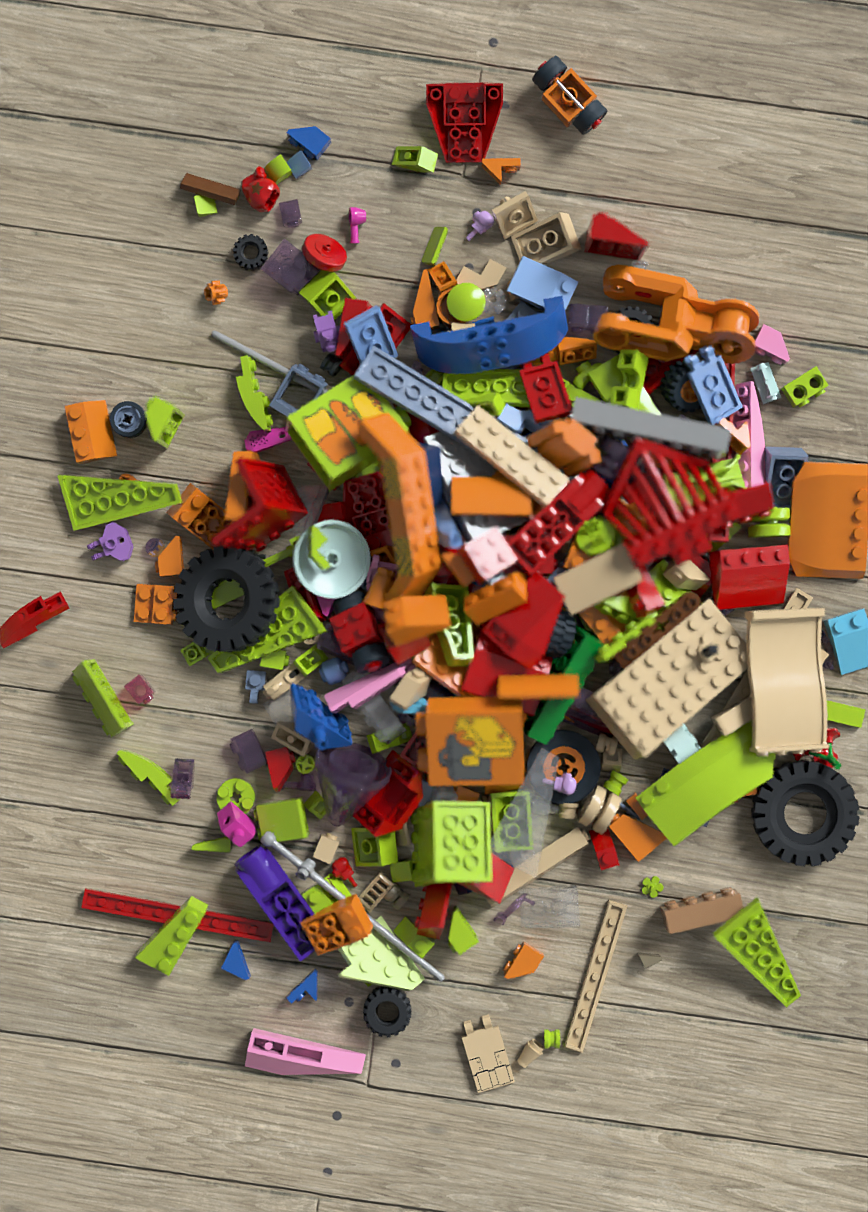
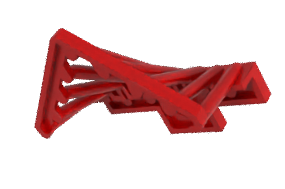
[602,438,741,569]

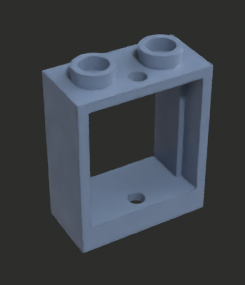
[269,364,328,416]

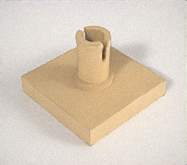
[492,191,538,239]

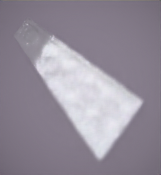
[491,748,559,878]

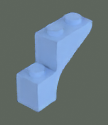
[497,404,558,435]

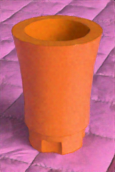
[362,567,396,609]

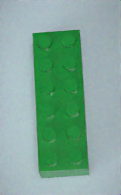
[523,625,604,745]

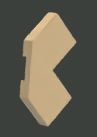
[456,259,506,290]

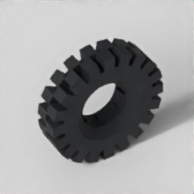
[173,546,280,652]

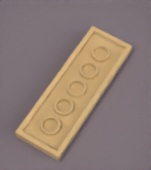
[454,406,569,507]

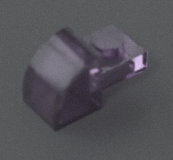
[171,758,195,799]

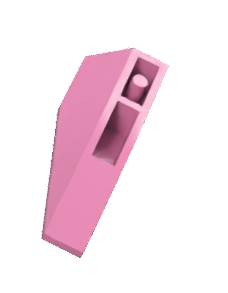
[732,381,766,487]
[245,1028,366,1075]

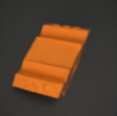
[527,418,601,478]

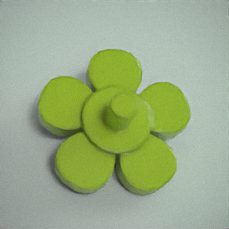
[642,876,664,898]

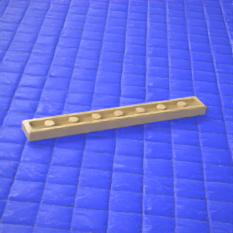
[564,900,627,1053]

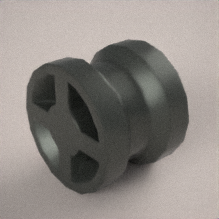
[320,353,342,377]

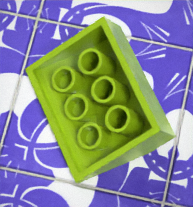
[72,659,134,737]

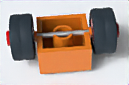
[532,56,608,135]

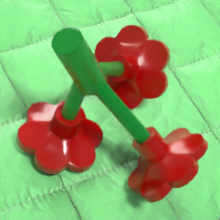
[793,728,842,770]

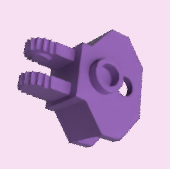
[313,310,340,352]
[87,522,134,561]

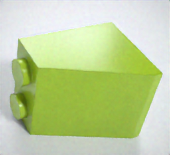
[254,796,310,842]

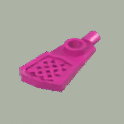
[244,427,292,453]

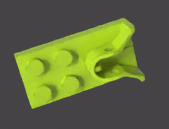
[662,454,747,512]

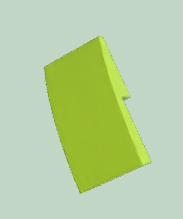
[180,642,215,666]

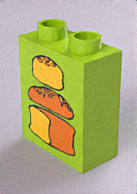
[286,375,411,491]

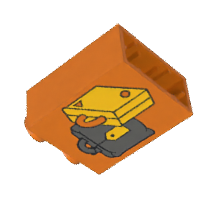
[416,697,524,786]

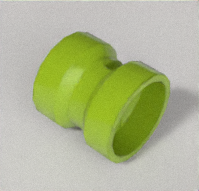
[603,770,629,796]

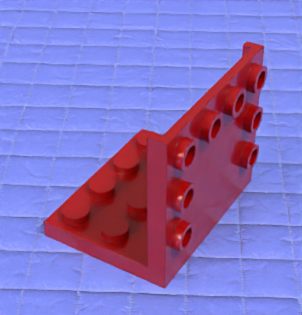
[211,457,308,552]

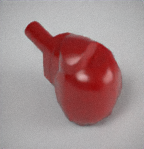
[331,857,357,887]

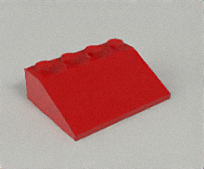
[584,212,649,261]
[709,545,790,610]
[461,631,553,716]

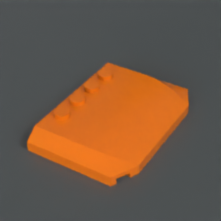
[788,462,868,579]

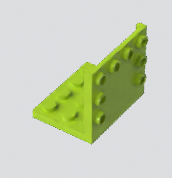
[411,801,492,887]

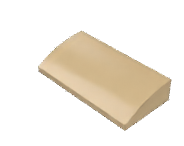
[554,544,642,615]

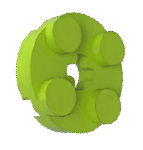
[217,778,256,814]

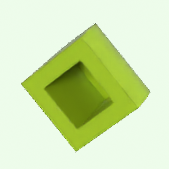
[264,154,292,184]
[390,859,414,882]

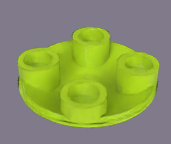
[447,283,486,322]

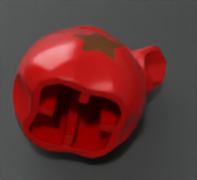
[241,166,280,212]

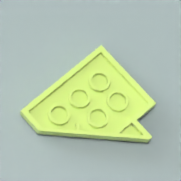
[338,916,425,991]

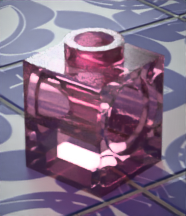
[124,674,156,705]

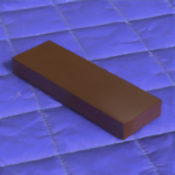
[180,173,241,205]

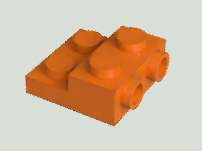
[134,584,178,625]

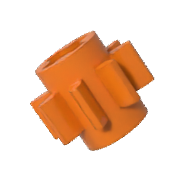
[204,280,228,305]

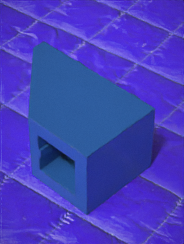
[286,126,332,160]

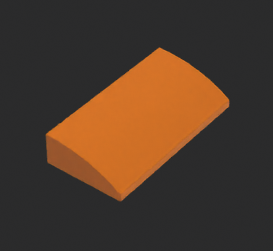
[451,477,531,517]
[499,674,579,698]

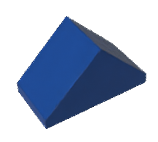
[221,940,251,980]

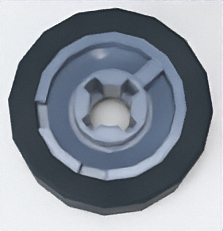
[110,401,148,438]

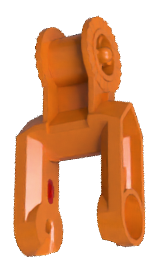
[593,264,759,364]

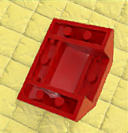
[349,749,423,837]

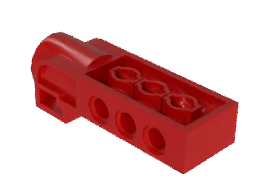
[507,470,610,577]

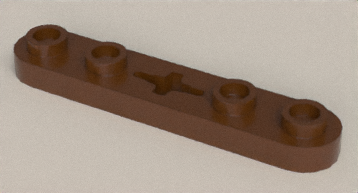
[620,592,700,661]

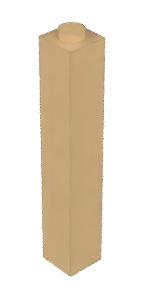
[485,827,590,907]

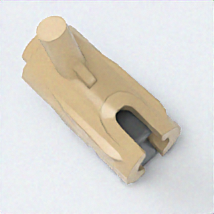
[262,663,305,701]

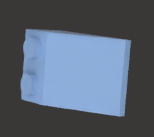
[506,256,578,312]

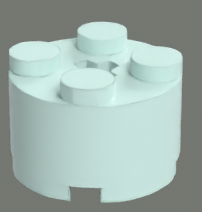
[663,724,701,764]

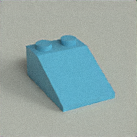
[823,608,868,675]

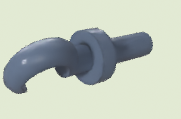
[619,802,640,820]

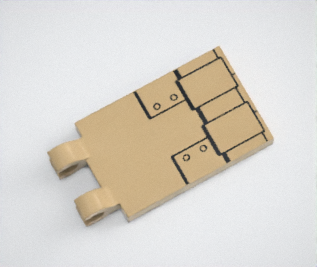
[462,1014,515,1093]

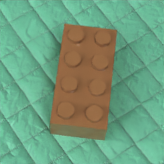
[660,887,744,934]

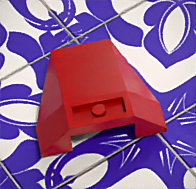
[426,82,503,163]
[343,471,394,555]
[479,571,565,669]

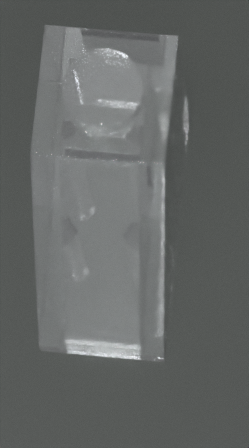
[286,485,330,536]

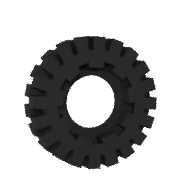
[751,760,860,867]

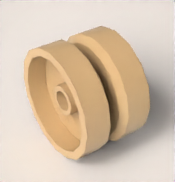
[577,785,622,835]

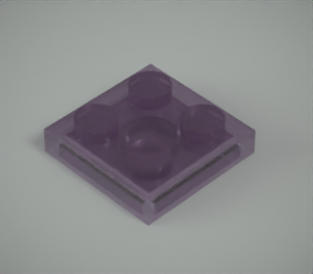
[261,239,313,293]

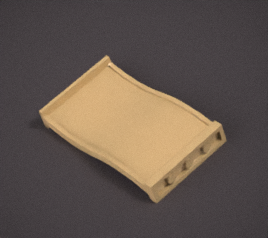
[745,608,829,756]

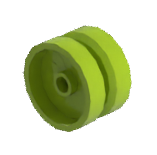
[748,507,791,538]

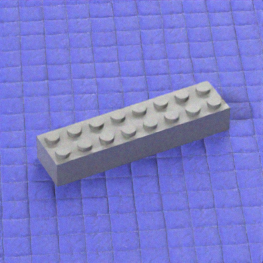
[571,397,731,459]

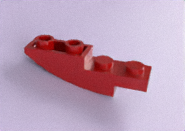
[0,591,70,649]

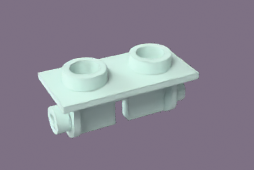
[750,362,781,404]

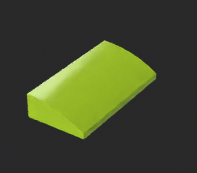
[587,354,661,439]

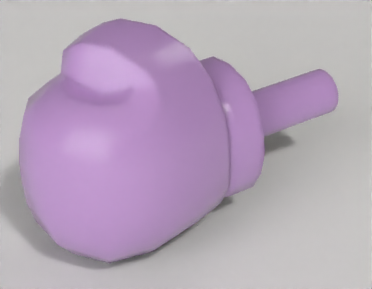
[466,211,494,241]
[542,773,576,795]

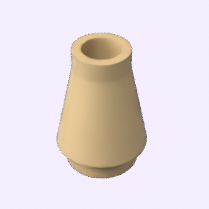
[517,1039,544,1068]

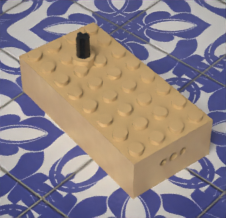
[586,599,748,760]

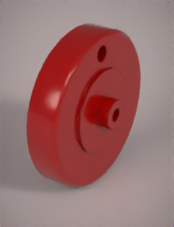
[302,234,347,272]

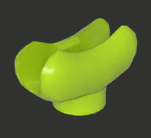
[573,361,602,390]

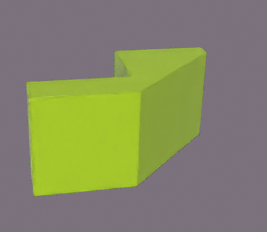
[308,525,331,570]
[366,721,412,754]

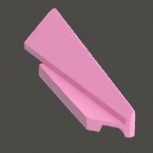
[324,658,416,714]

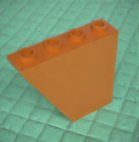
[225,451,260,523]

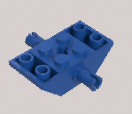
[290,683,353,750]

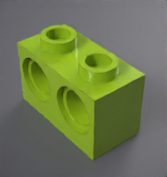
[781,366,829,408]

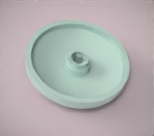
[293,520,370,598]

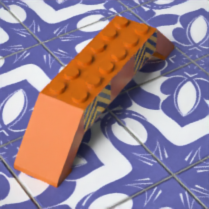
[357,413,442,602]

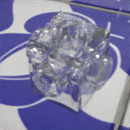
[483,286,507,316]

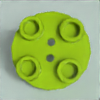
[577,518,616,556]

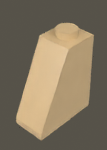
[711,695,753,736]

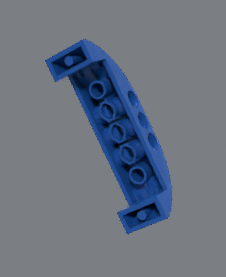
[410,296,568,374]

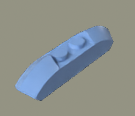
[433,498,463,548]

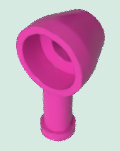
[349,207,366,244]

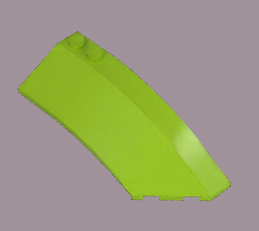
[636,719,776,847]

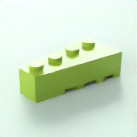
[424,584,473,667]
[135,896,208,976]

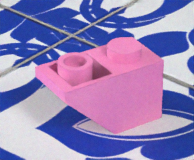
[754,324,790,365]

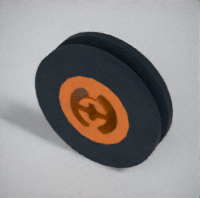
[527,730,601,804]

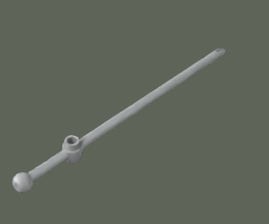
[211,330,328,395]
[261,831,445,982]

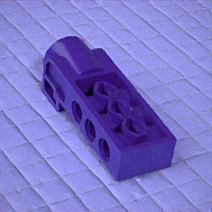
[234,845,315,962]

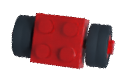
[330,591,389,674]

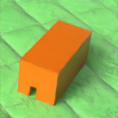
[626,792,648,820]

